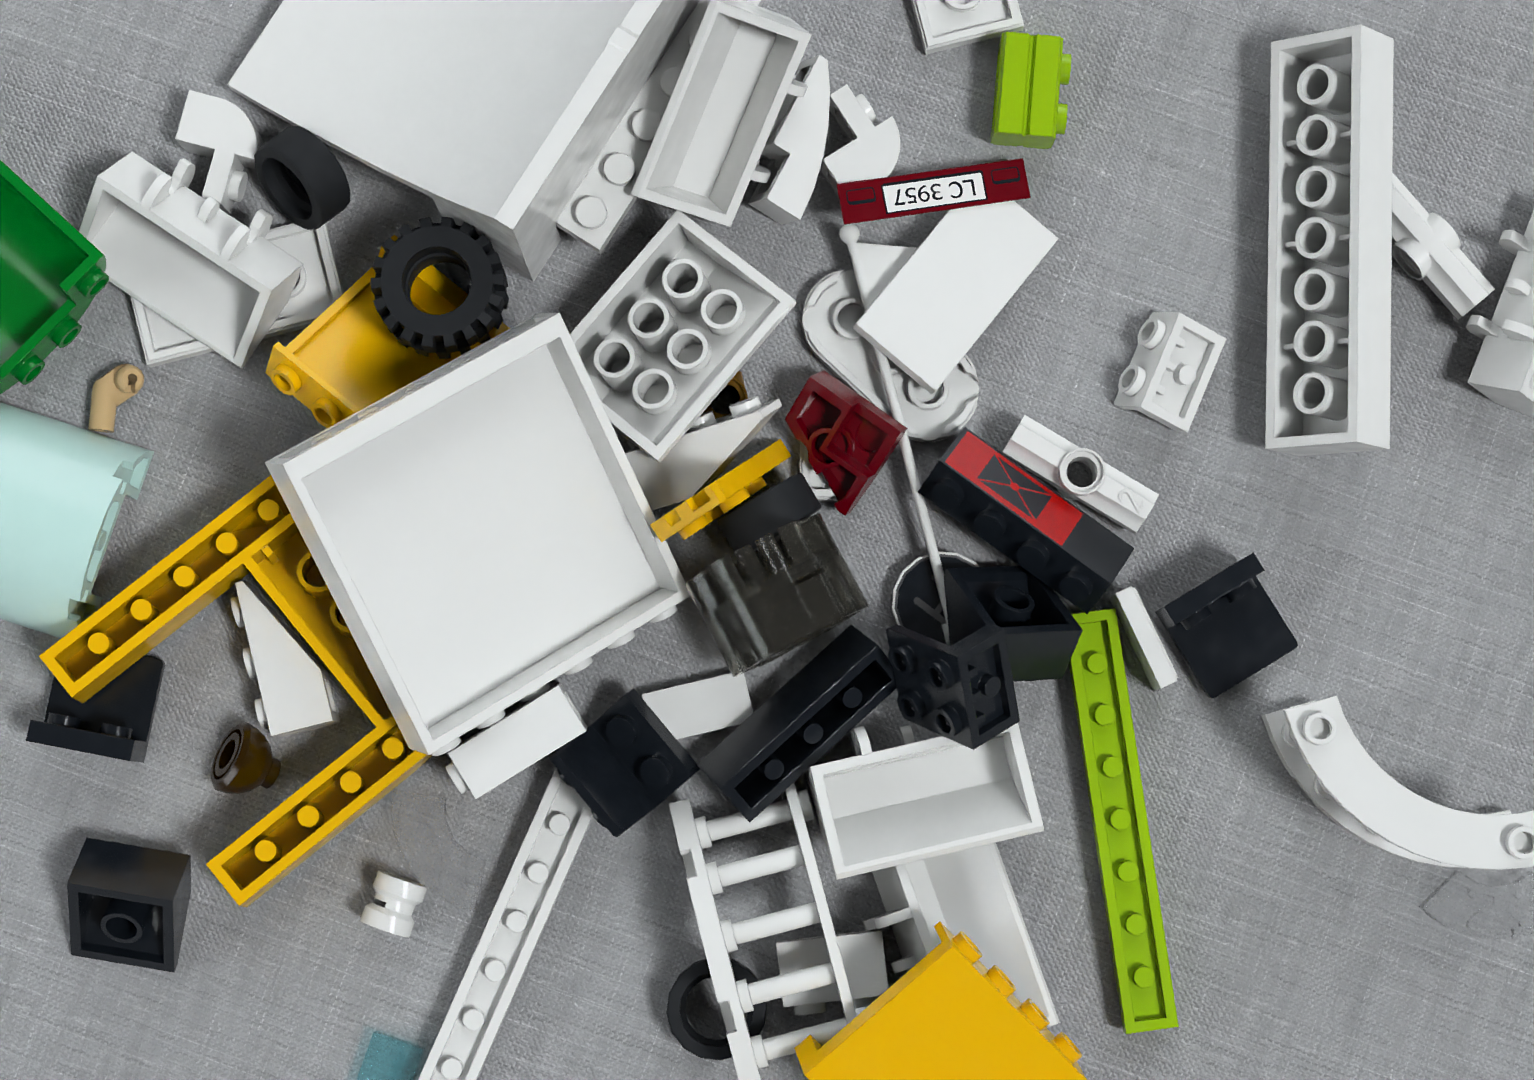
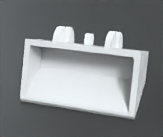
[631,0,812,227]
[79,152,304,369]
[1466,210,1534,418]
[806,723,1044,880]
[862,843,1060,1028]

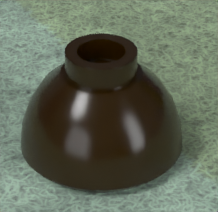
[211,722,281,794]

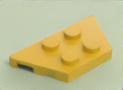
[650,439,792,542]

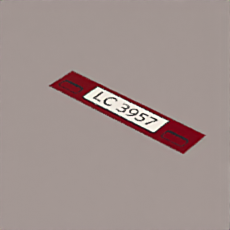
[836,158,1031,225]

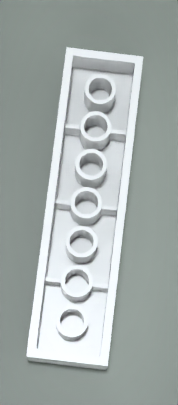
[1265,24,1394,456]

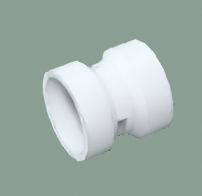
[360,870,428,938]

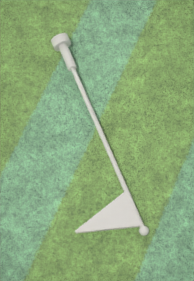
[839,224,950,646]

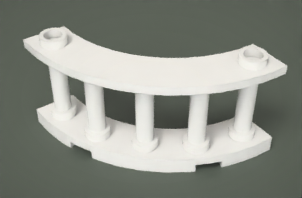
[1261,696,1534,870]
[669,783,865,1080]

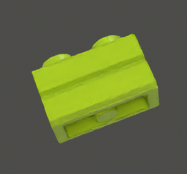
[990,32,1072,149]

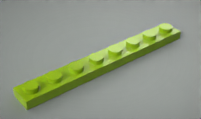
[1069,608,1179,1034]

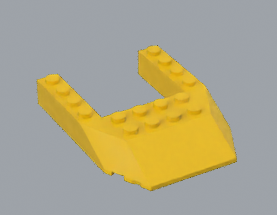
[39,475,432,908]

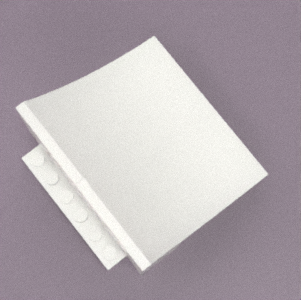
[227,0,765,282]

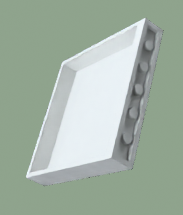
[265,313,691,756]

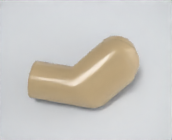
[88,364,144,433]

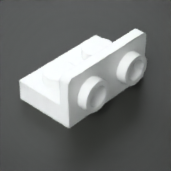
[1114,312,1226,433]

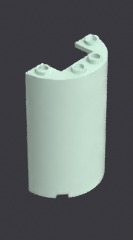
[0,402,154,639]

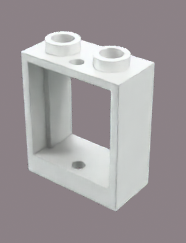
[446,682,587,799]

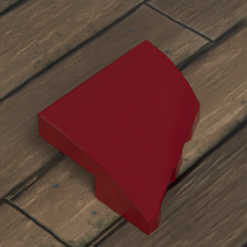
[785,370,908,516]

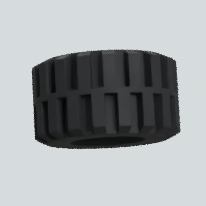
[371,216,509,359]

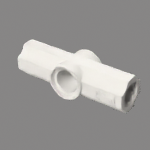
[1392,173,1495,320]
[1002,415,1159,534]

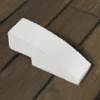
[748,55,830,225]

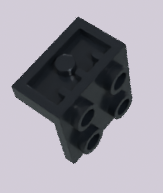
[1155,552,1298,699]
[886,623,1020,750]
[26,656,165,763]
[549,689,700,837]

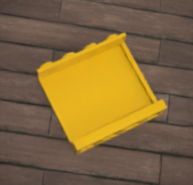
[265,235,510,428]
[794,921,1087,1080]

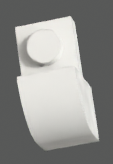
[821,84,900,198]
[175,90,263,215]

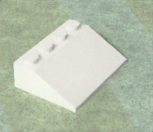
[570,210,796,463]

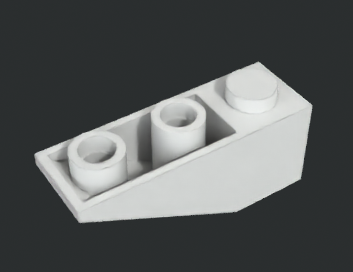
[625,396,782,510]
[231,581,340,738]

